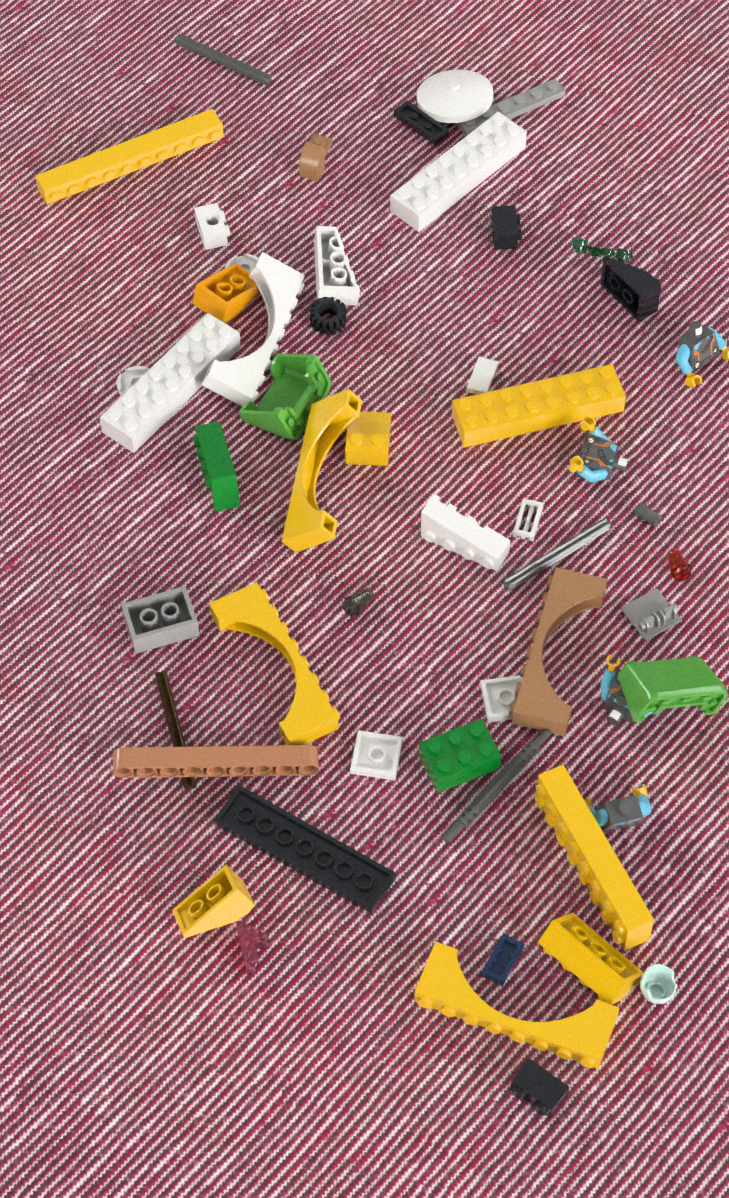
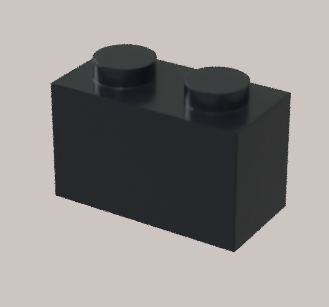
[491,205,522,250]
[510,1058,570,1118]

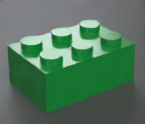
[419,719,501,793]

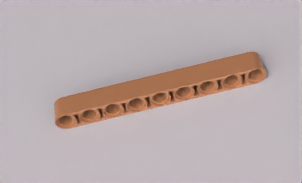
[113,745,319,778]

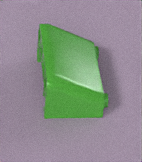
[238,353,331,440]
[618,656,728,722]

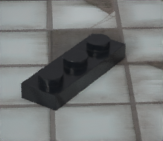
[394,101,449,145]

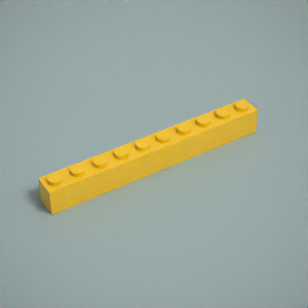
[35,109,224,204]

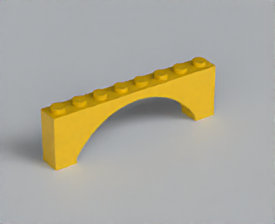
[281,389,362,552]
[209,582,340,745]
[414,941,619,1069]

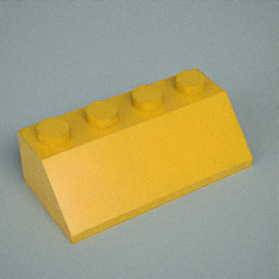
[538,913,644,1005]

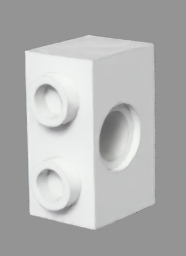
[194,203,230,250]

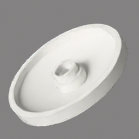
[417,70,493,123]

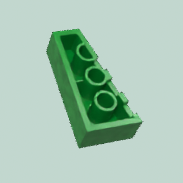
[192,421,240,512]

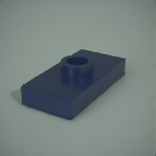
[481,934,525,987]

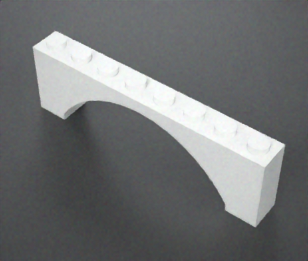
[201,252,305,406]

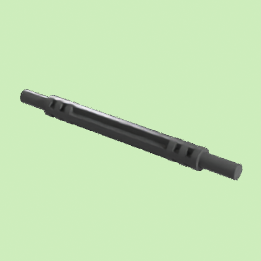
[442,729,552,844]

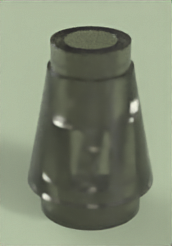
[342,588,375,617]

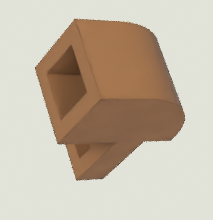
[299,133,332,182]

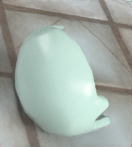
[640,964,678,1004]

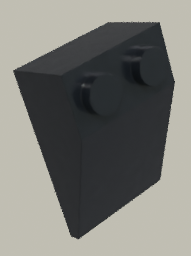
[600,256,661,322]

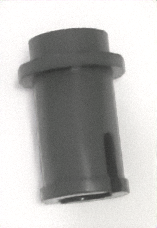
[633,503,662,527]

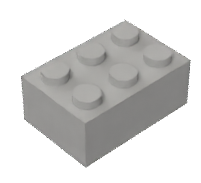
[121,586,200,654]

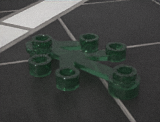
[571,237,634,263]

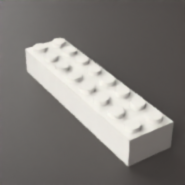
[390,112,527,232]
[100,313,241,453]

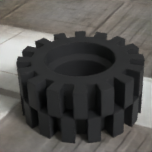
[310,297,347,336]

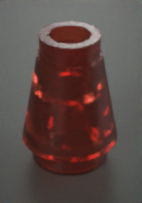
[667,549,692,581]

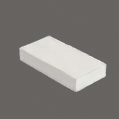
[466,357,499,395]

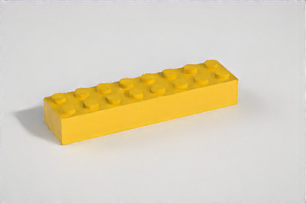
[452,364,626,448]
[534,765,654,951]

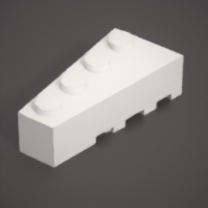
[314,226,360,306]
[421,494,510,571]

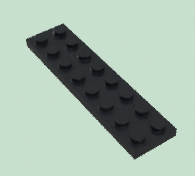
[213,785,397,914]

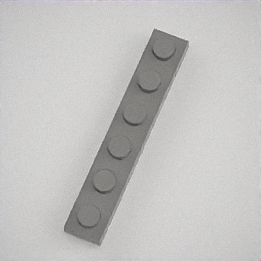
[457,78,566,136]

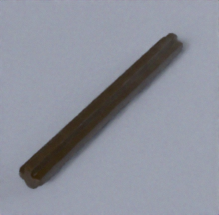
[155,671,196,790]

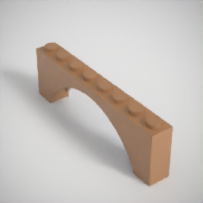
[509,567,607,736]

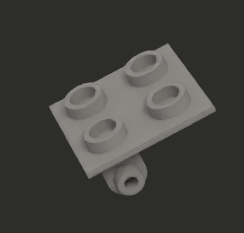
[620,588,682,641]

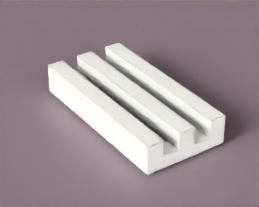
[513,498,544,542]

